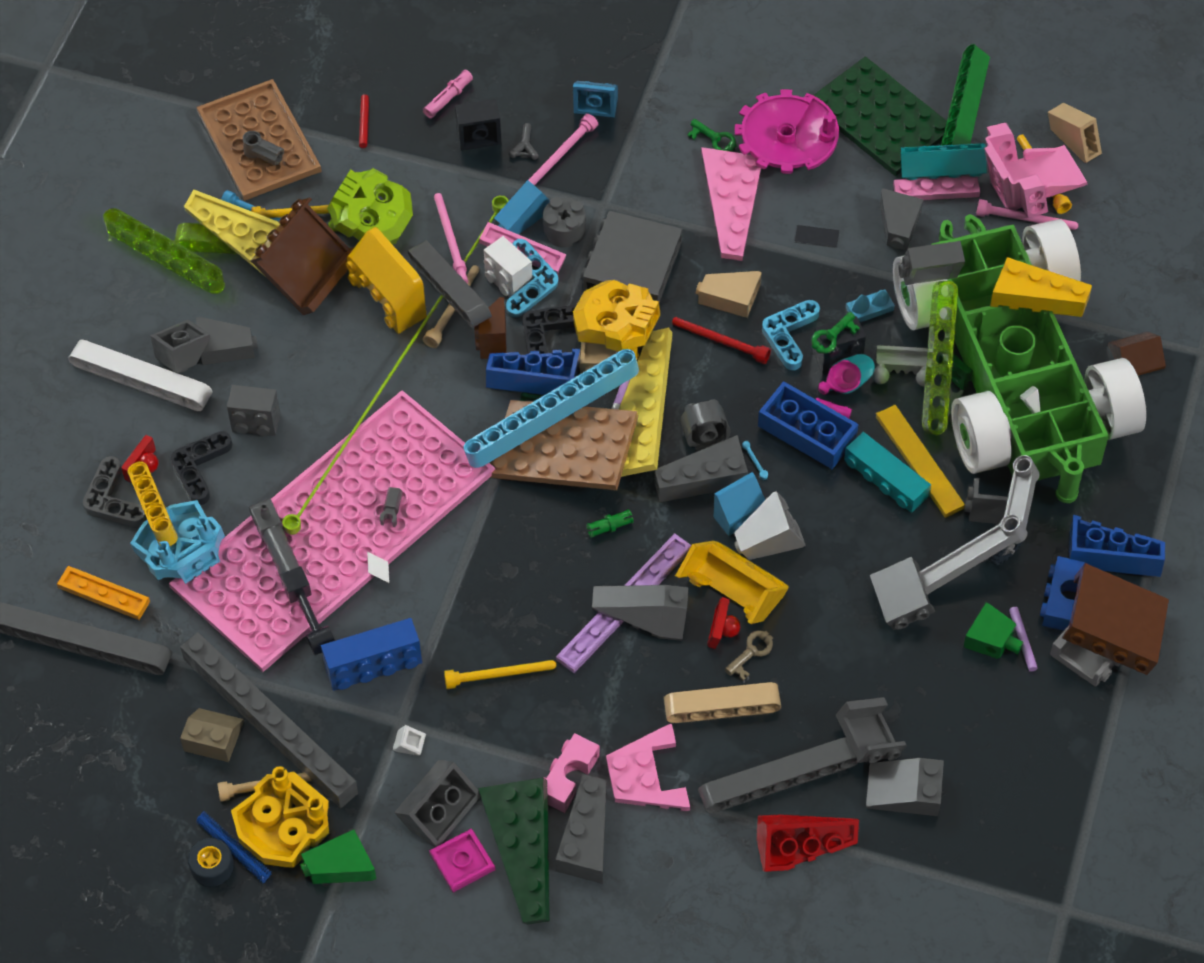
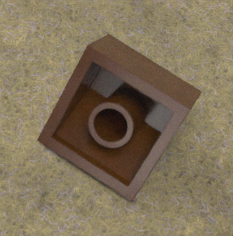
[474,297,507,359]

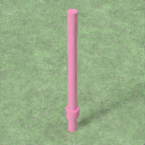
[434,193,468,284]

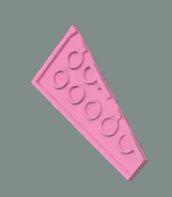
[701,147,761,261]

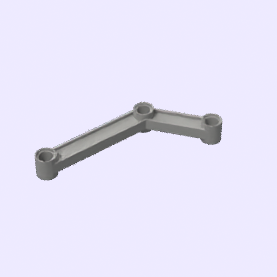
[919,455,1039,594]

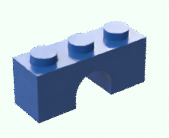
[1040,556,1085,631]

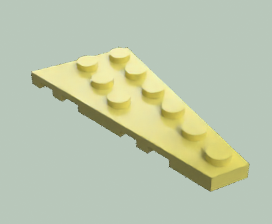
[184,190,280,277]

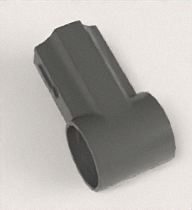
[243,131,284,165]

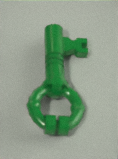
[687,119,737,152]
[811,312,860,354]

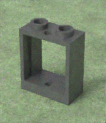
[898,241,965,285]

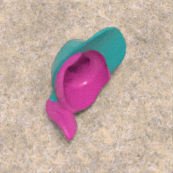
[818,354,875,395]

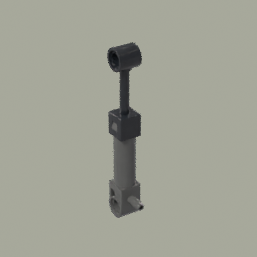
[248,498,335,656]

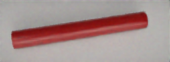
[359,95,369,148]

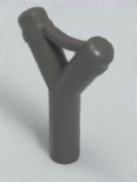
[508,123,538,160]

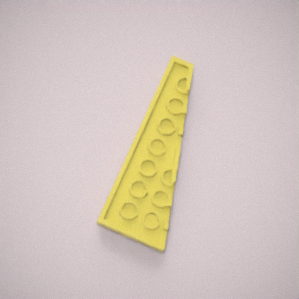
[618,328,672,477]

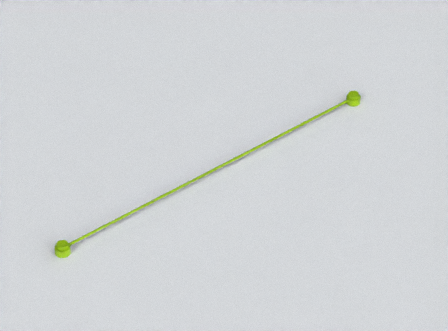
[282,195,509,535]

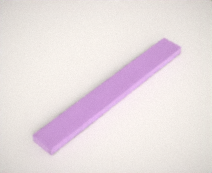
[556,533,692,673]

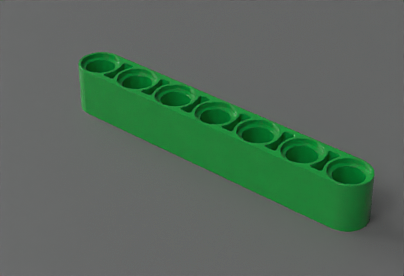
[941,44,990,145]

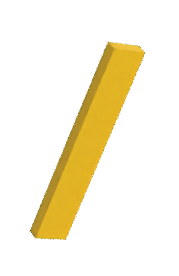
[876,405,965,518]

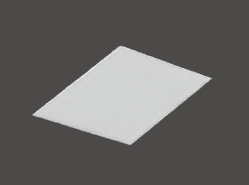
[367,552,389,583]

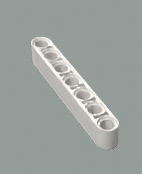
[68,340,213,411]

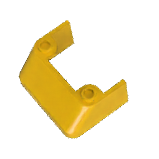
[675,541,789,624]

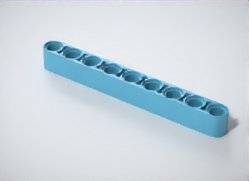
[464,349,639,468]

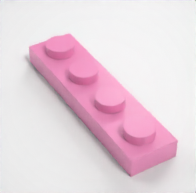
[893,176,980,200]
[479,222,566,275]

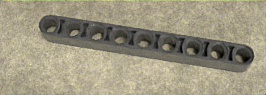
[0,602,172,675]

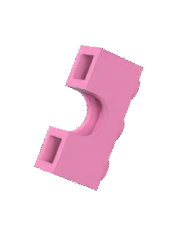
[543,733,600,813]

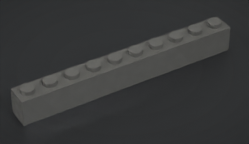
[180,632,358,809]

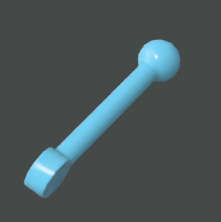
[742,441,768,480]

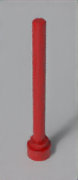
[672,317,771,365]

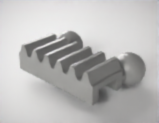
[872,345,934,387]

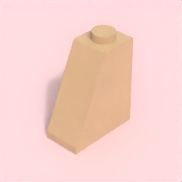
[1048,103,1102,163]
[696,271,762,318]

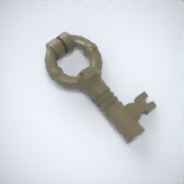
[725,631,773,681]

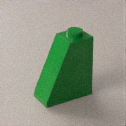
[300,829,377,884]

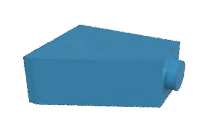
[494,180,550,235]

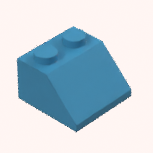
[573,81,618,117]
[713,472,765,536]

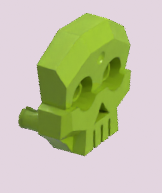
[327,168,413,245]

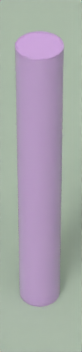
[1009,607,1038,671]

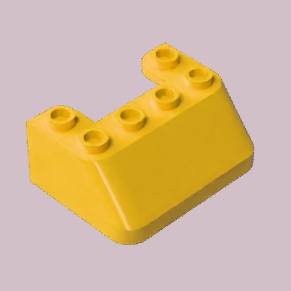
[346,227,427,334]

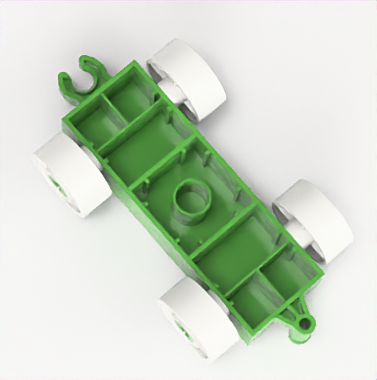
[893,214,1146,503]

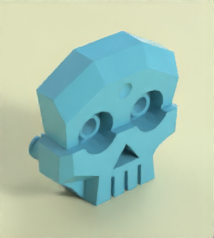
[130,500,225,584]

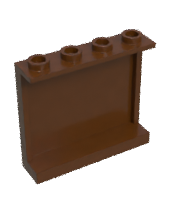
[250,197,354,315]
[1062,563,1169,675]

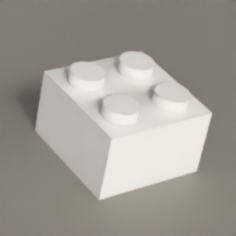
[484,236,533,297]

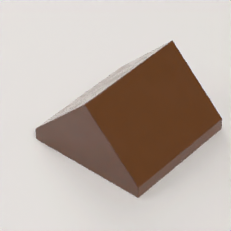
[1108,332,1166,376]

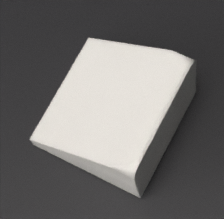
[1020,386,1040,414]
[393,725,426,756]

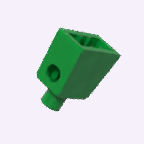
[963,602,1024,659]

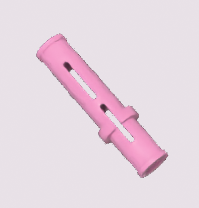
[423,70,473,118]

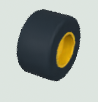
[188,838,234,886]

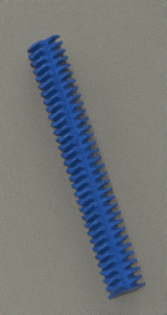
[197,811,271,883]

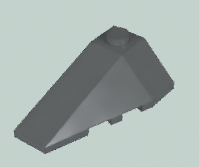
[592,585,688,641]

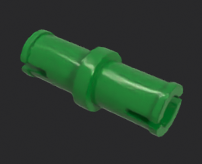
[586,509,634,538]

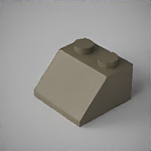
[180,708,244,762]

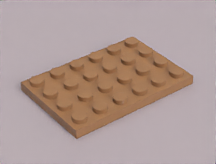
[197,79,322,201]
[490,400,638,490]

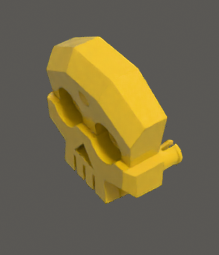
[573,280,660,359]
[231,766,329,868]

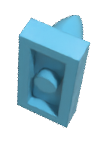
[846,290,895,322]

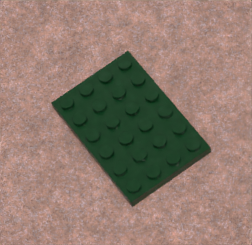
[813,56,947,176]

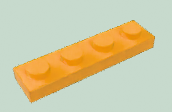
[57,566,150,620]

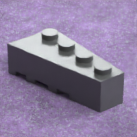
[654,435,748,502]
[555,774,606,884]

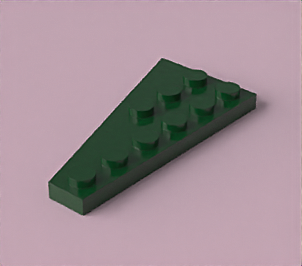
[478,778,550,925]

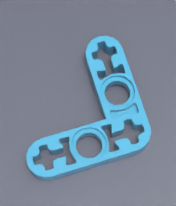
[506,239,558,318]
[762,300,820,370]

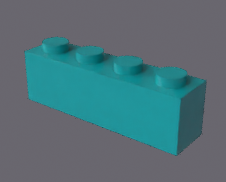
[901,143,987,180]
[844,432,931,513]

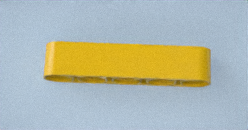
[128,462,178,547]

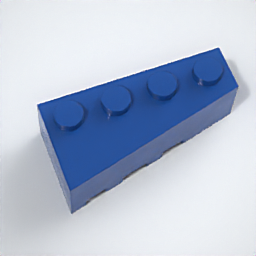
[1069,515,1165,577]

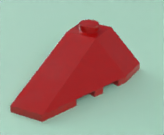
[756,815,859,872]

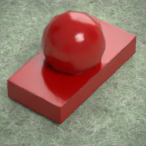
[121,435,159,483]
[707,597,741,649]

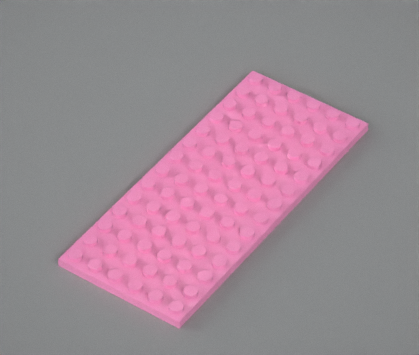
[169,390,495,672]

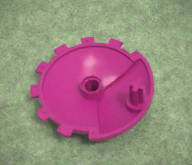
[735,89,839,174]

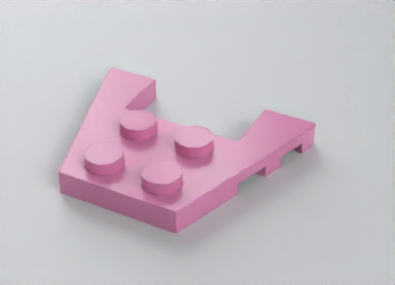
[606,724,690,811]

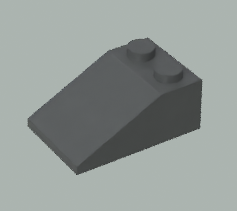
[866,758,944,816]

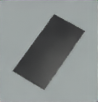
[795,225,839,247]

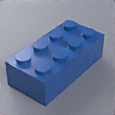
[758,381,858,469]
[321,618,422,691]

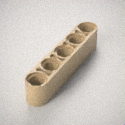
[664,682,781,723]

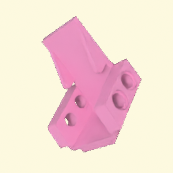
[984,123,1088,218]

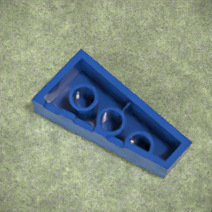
[486,349,580,395]

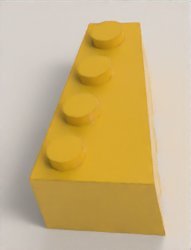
[990,257,1092,317]

